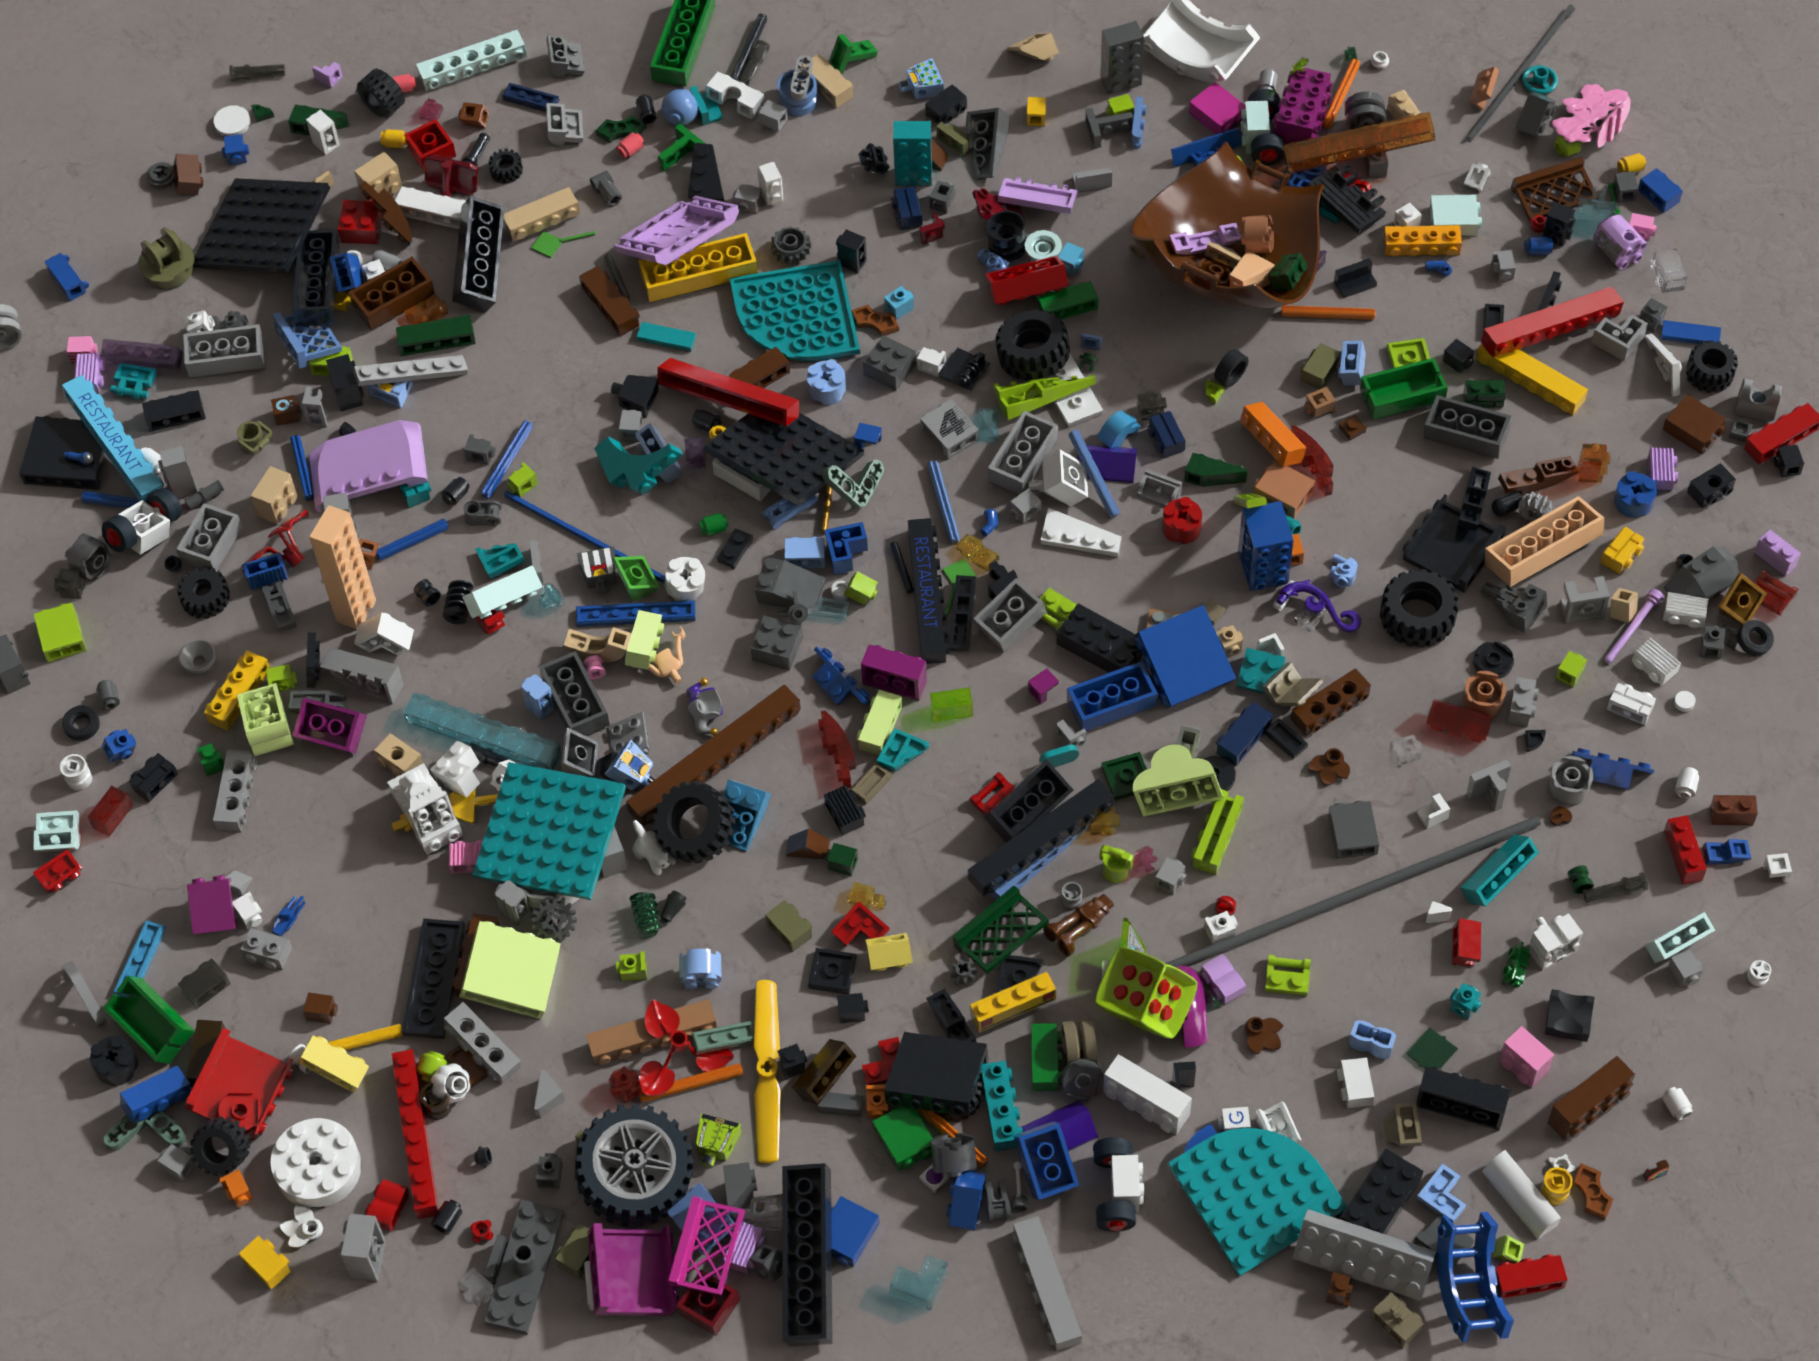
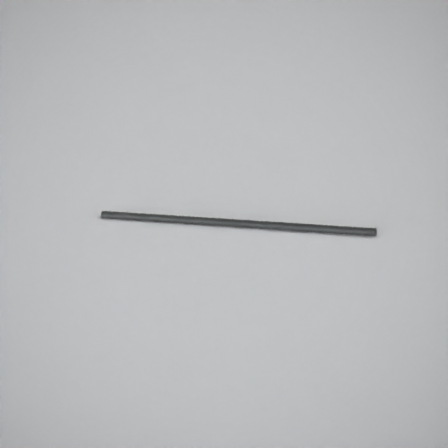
[1165,816,1541,968]

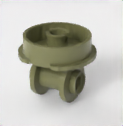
[138,227,194,288]

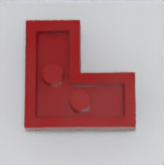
[831,901,890,947]
[862,1037,900,1085]

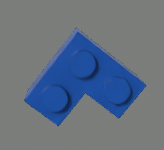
[824,522,868,575]
[946,1170,987,1230]

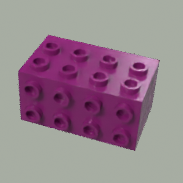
[1272,66,1333,155]

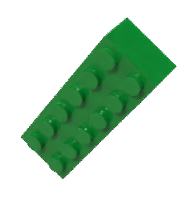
[650,0,716,87]

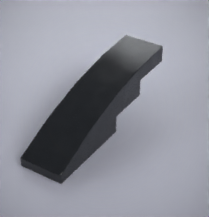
[1457,467,1491,531]
[949,575,976,651]
[926,989,988,1063]

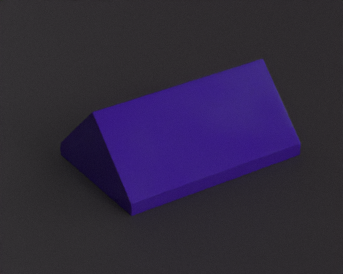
[1077,444,1137,483]
[1022,1100,1098,1151]

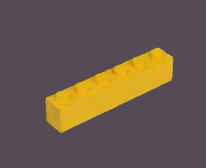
[1476,343,1588,415]

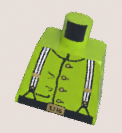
[696,1113,742,1168]

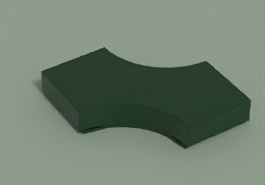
[595,116,647,143]

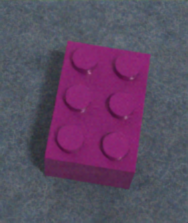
[861,644,927,701]
[292,697,367,754]

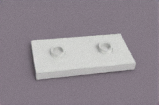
[1040,354,1103,427]

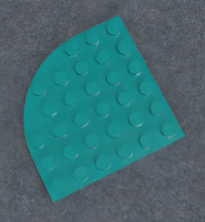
[730,260,860,361]
[1167,1128,1347,1277]

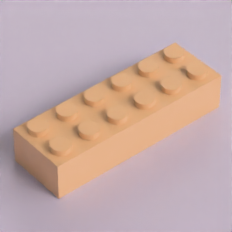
[1485,496,1604,587]

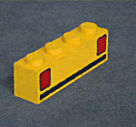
[970,972,1056,1033]

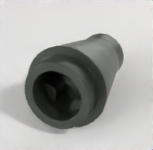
[660,890,687,923]

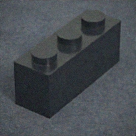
[142,390,206,432]

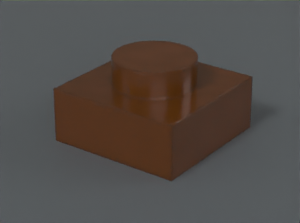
[1339,415,1366,440]

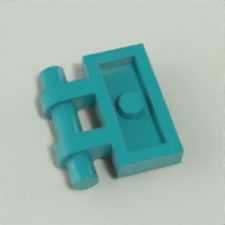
[110,363,157,399]

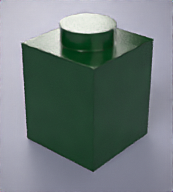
[825,843,858,876]

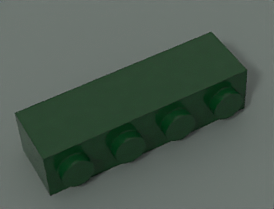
[396,315,476,356]

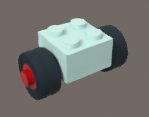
[1240,89,1285,166]

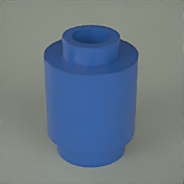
[1524,236,1553,255]

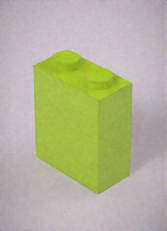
[34,603,87,662]

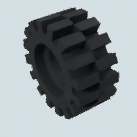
[488,148,523,183]

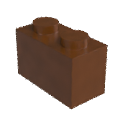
[173,154,203,195]

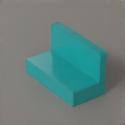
[690,86,723,125]

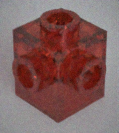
[609,1066,641,1103]

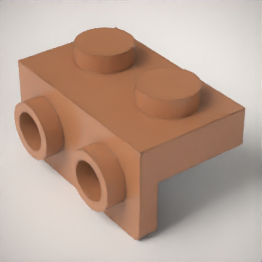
[1470,66,1499,111]

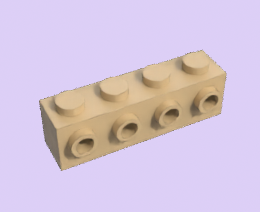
[503,187,580,242]

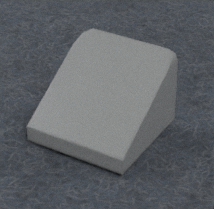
[226,870,253,896]

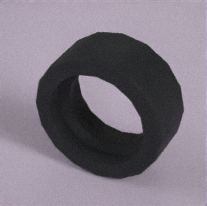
[1214,349,1249,387]

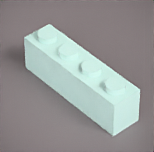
[462,565,543,619]

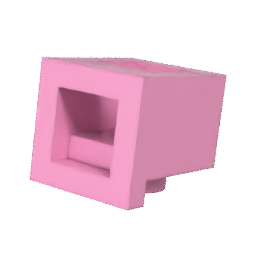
[1630,213,1656,240]

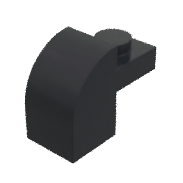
[988,560,1018,600]

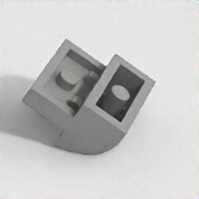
[546,103,583,146]

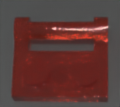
[1754,570,1799,616]

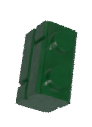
[1268,253,1307,292]
[1463,380,1506,408]

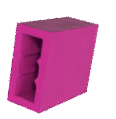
[1189,82,1245,134]

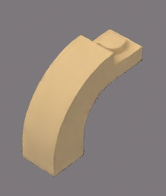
[562,627,632,663]

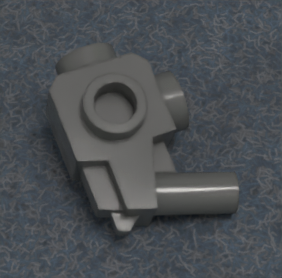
[212,310,249,330]

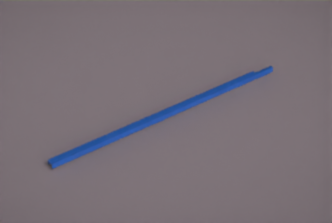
[504,491,665,583]

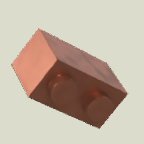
[1710,795,1758,825]

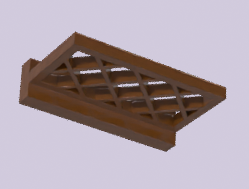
[1511,157,1598,221]

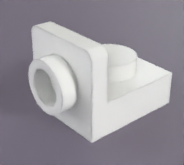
[1464,163,1491,191]

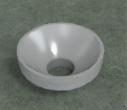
[179,640,216,674]

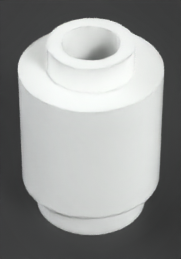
[141,447,161,474]
[1675,767,1699,799]
[1663,1087,1693,1121]

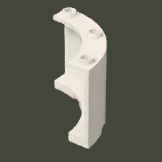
[1143,0,1260,82]

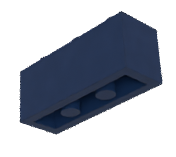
[1216,702,1273,766]

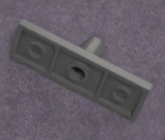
[484,1199,564,1335]

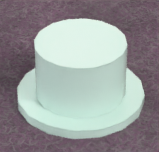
[1025,230,1062,261]

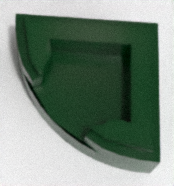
[251,104,274,122]

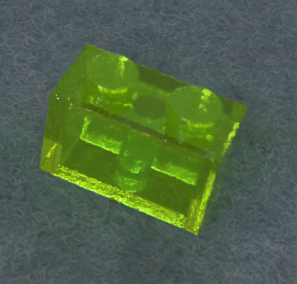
[930,687,973,722]

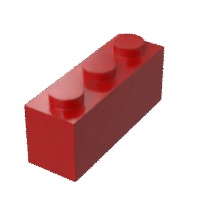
[1664,815,1707,885]
[1495,1254,1568,1299]

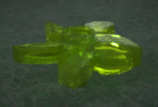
[1290,57,1309,74]

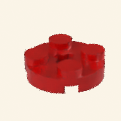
[218,1089,262,1133]

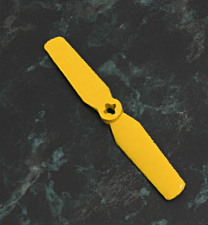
[754,980,781,1164]

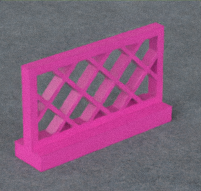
[668,1196,745,1296]

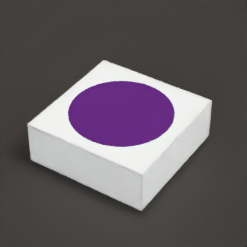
[919,1163,950,1193]

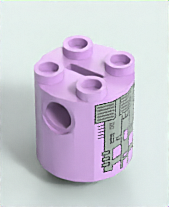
[1593,215,1647,270]

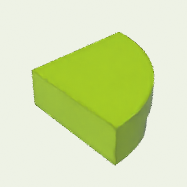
[1205,380,1225,404]

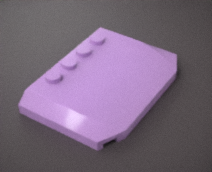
[614,196,739,265]
[309,420,428,513]

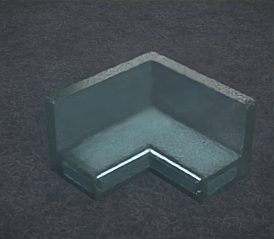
[889,1255,948,1311]

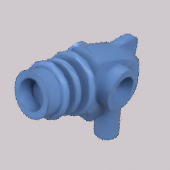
[977,249,1009,285]

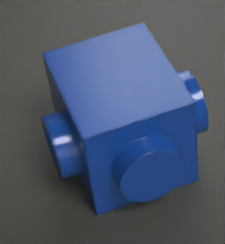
[222,134,249,165]

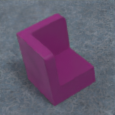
[1028,668,1059,705]

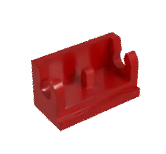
[1452,918,1482,967]

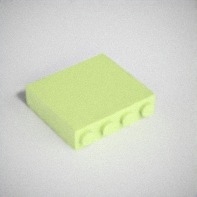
[459,921,561,1019]

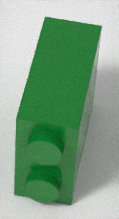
[872,1106,933,1171]

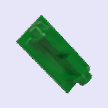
[1502,942,1531,988]

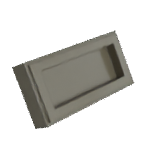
[851,763,892,805]

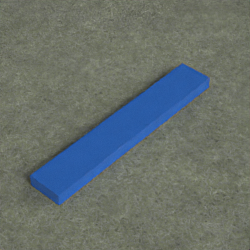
[576,600,696,627]

